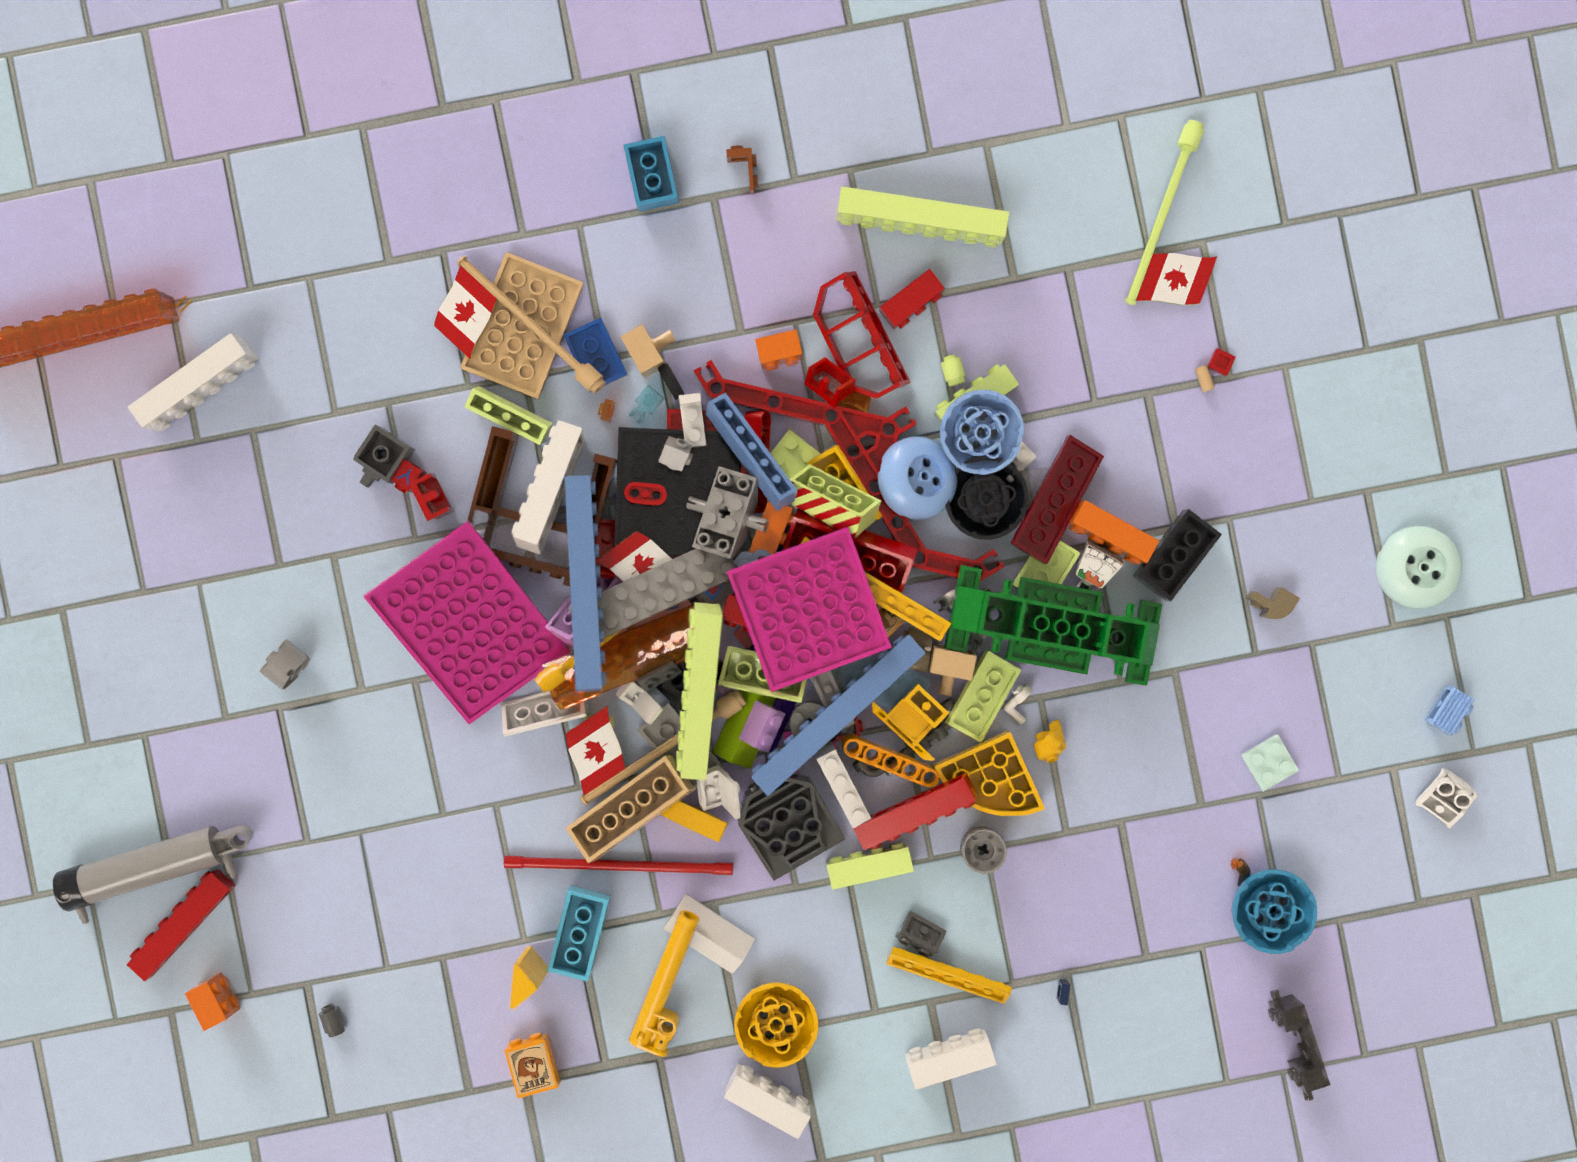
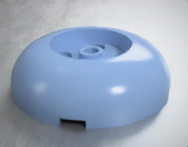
[940,390,1024,475]
[878,436,957,520]

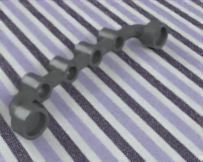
[852,697,955,777]

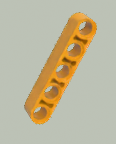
[841,734,939,788]

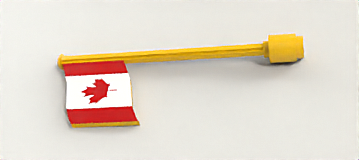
[534,532,672,693]

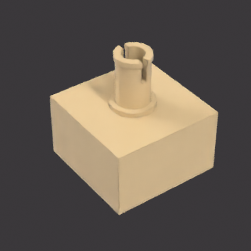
[620,324,676,378]
[928,643,977,696]

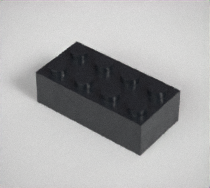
[1133,509,1222,601]

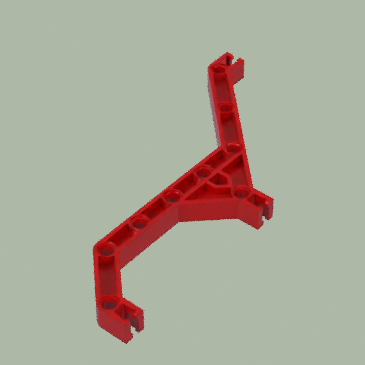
[694,360,1005,581]

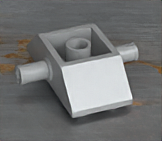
[687,467,769,559]

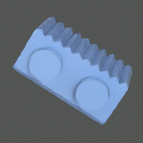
[1425,686,1475,736]

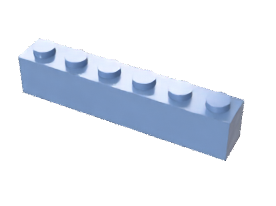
[706,393,797,511]

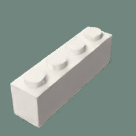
[814,741,871,828]

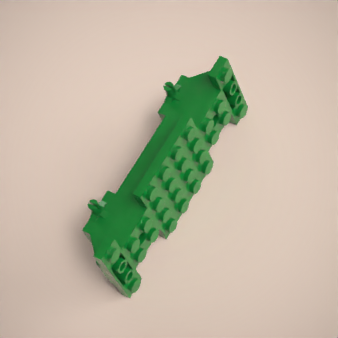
[944,565,1162,686]

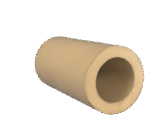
[1195,365,1215,393]

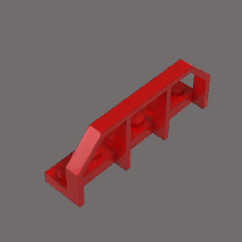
[813,271,911,399]

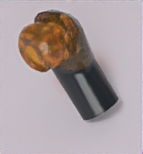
[1231,858,1251,886]

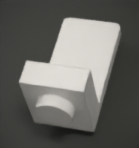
[615,678,663,725]

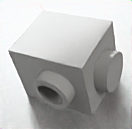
[658,436,693,471]

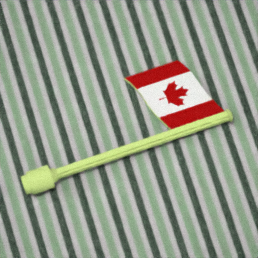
[1125,120,1217,305]

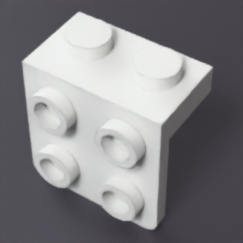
[697,765,742,819]

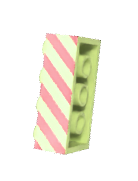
[790,464,881,538]

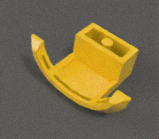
[872,683,949,761]

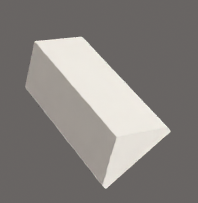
[501,684,590,737]
[663,894,755,974]

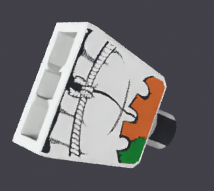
[1075,540,1123,590]

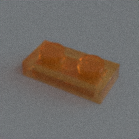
[827,385,871,413]

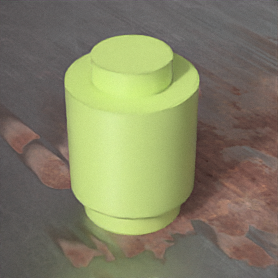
[940,354,966,387]

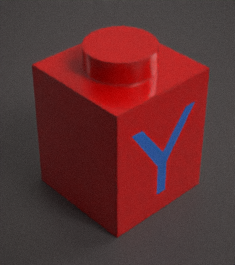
[391,460,427,493]

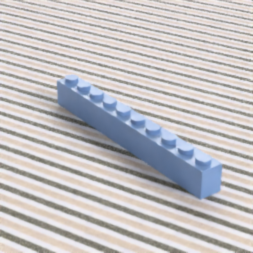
[564,475,606,692]
[751,635,926,796]

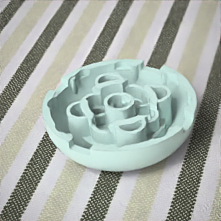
[1376,526,1462,609]

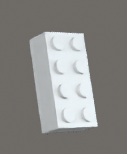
[905,1029,997,1090]
[724,1064,811,1139]

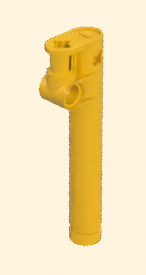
[629,910,700,1057]

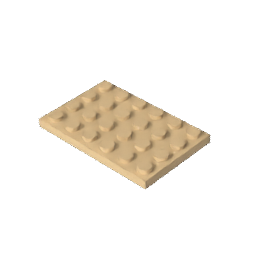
[460,252,584,400]

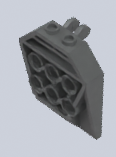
[737,773,846,881]

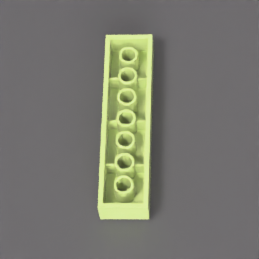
[836,186,1009,247]
[676,602,722,780]

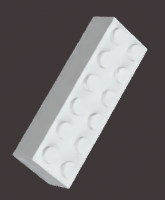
[128,333,259,431]
[511,420,585,555]

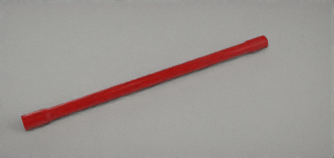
[503,856,733,875]

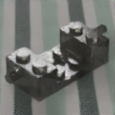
[1268,990,1330,1101]

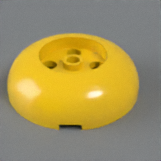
[734,982,818,1068]

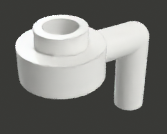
[1004,683,1033,725]

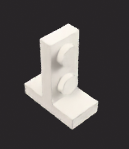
[679,393,706,447]

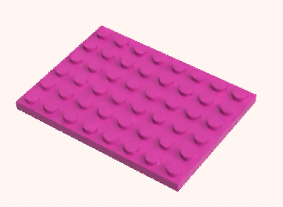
[364,520,570,724]

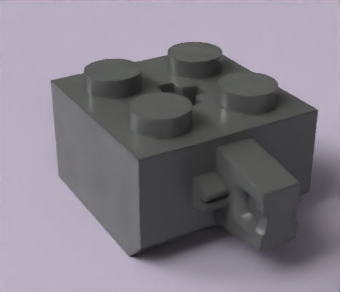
[353,425,416,488]

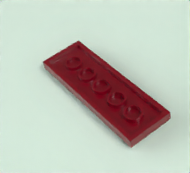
[1010,435,1104,565]

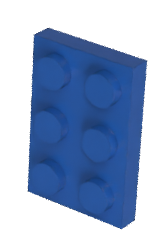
[563,317,628,393]

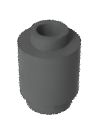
[318,1004,345,1037]

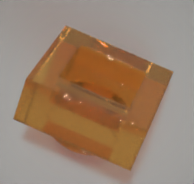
[598,399,615,423]

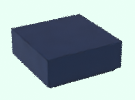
[1056,979,1071,1006]

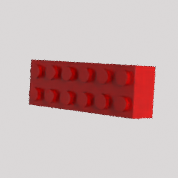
[783,508,918,593]

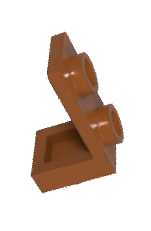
[726,145,758,194]

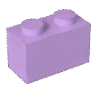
[739,701,785,752]

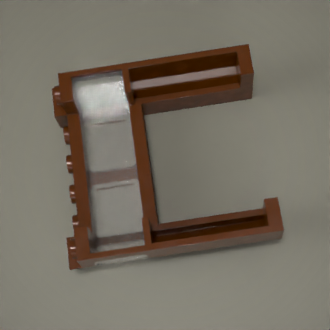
[467,426,617,586]

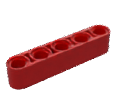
[741,411,771,513]

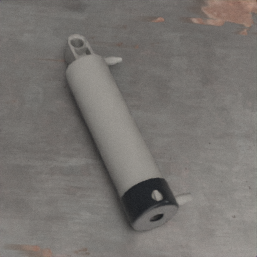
[52,825,253,924]

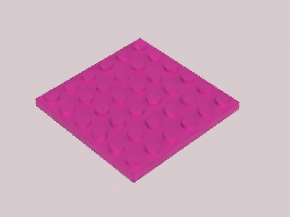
[727,527,892,692]

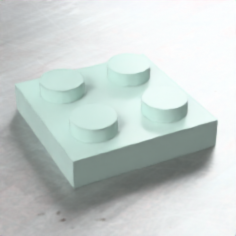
[1240,734,1299,792]

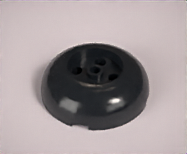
[945,456,1029,540]

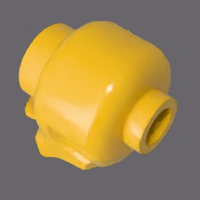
[1034,719,1066,763]

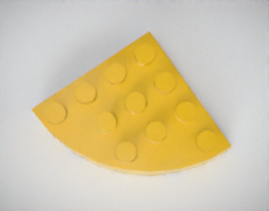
[932,730,1045,816]

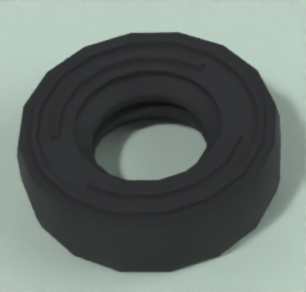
[658,363,685,400]

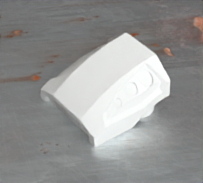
[1415,768,1478,829]

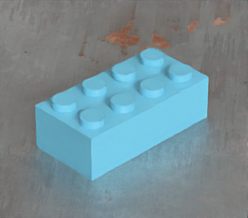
[547,885,612,982]

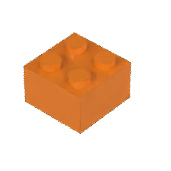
[755,329,802,371]
[184,972,240,1031]

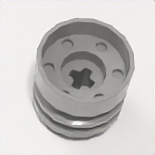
[960,827,1007,874]

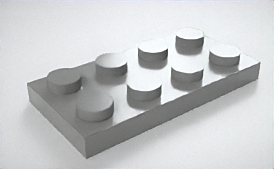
[637,703,723,793]

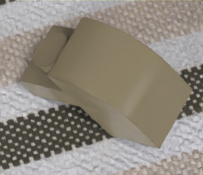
[1246,587,1300,619]

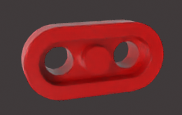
[624,482,667,506]

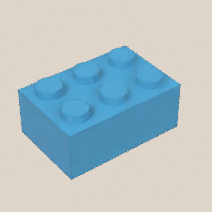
[623,136,679,212]

